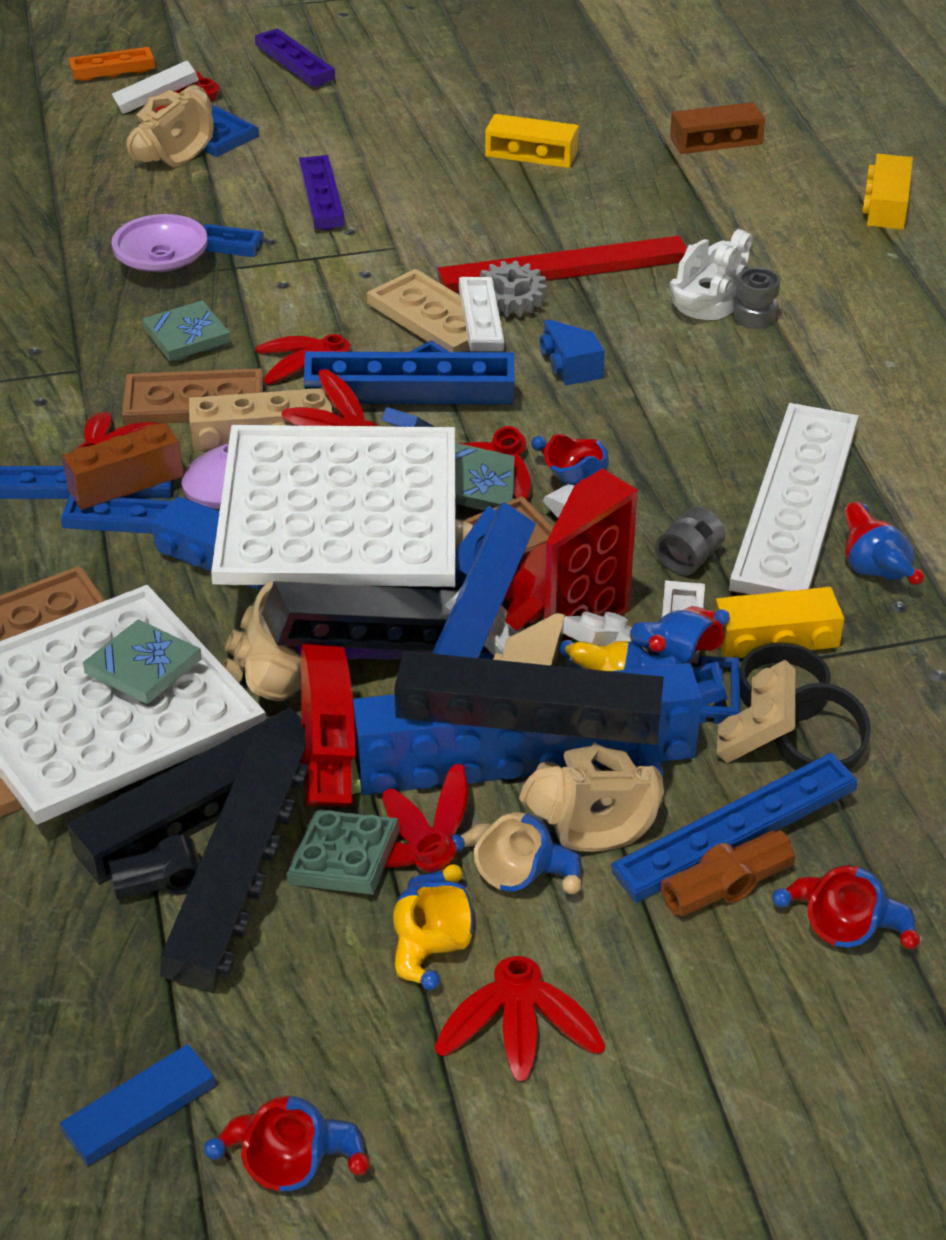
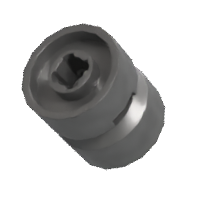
[734,267,781,329]
[655,506,725,576]

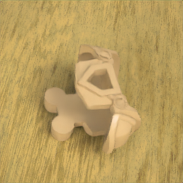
[126,85,213,168]
[222,581,301,701]
[519,742,664,852]

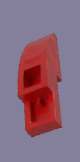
[504,542,546,631]
[301,644,356,808]

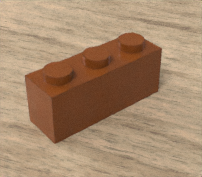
[670,102,765,154]
[62,422,184,510]

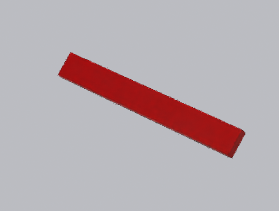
[438,235,687,293]

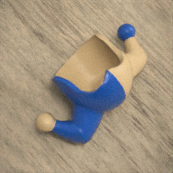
[452,812,581,894]

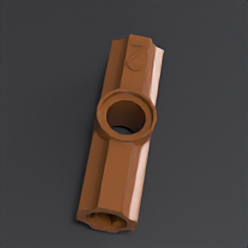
[660,830,795,917]

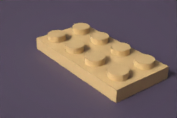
[367,269,503,352]

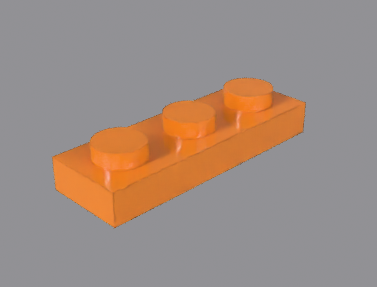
[68,47,155,81]

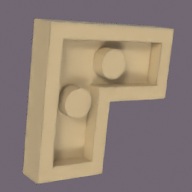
[717,660,796,763]

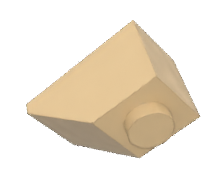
[493,613,565,666]

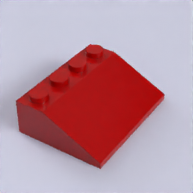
[544,468,638,641]

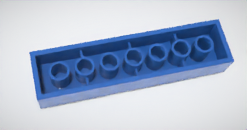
[353,663,702,795]

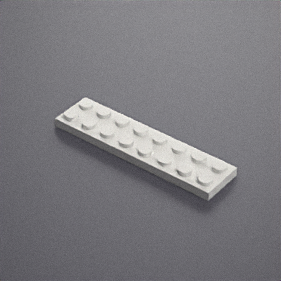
[729,403,859,595]

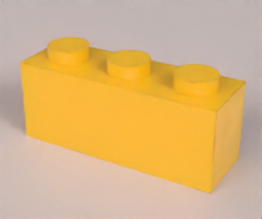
[485,114,579,168]
[862,153,913,230]
[714,587,844,658]

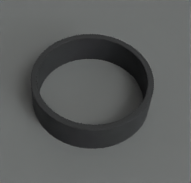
[739,643,831,722]
[774,683,871,770]

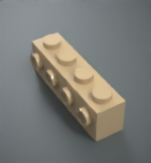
[189,388,332,451]

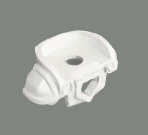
[669,229,753,320]

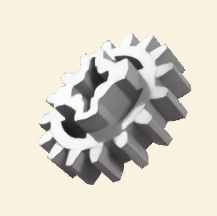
[480,261,546,317]

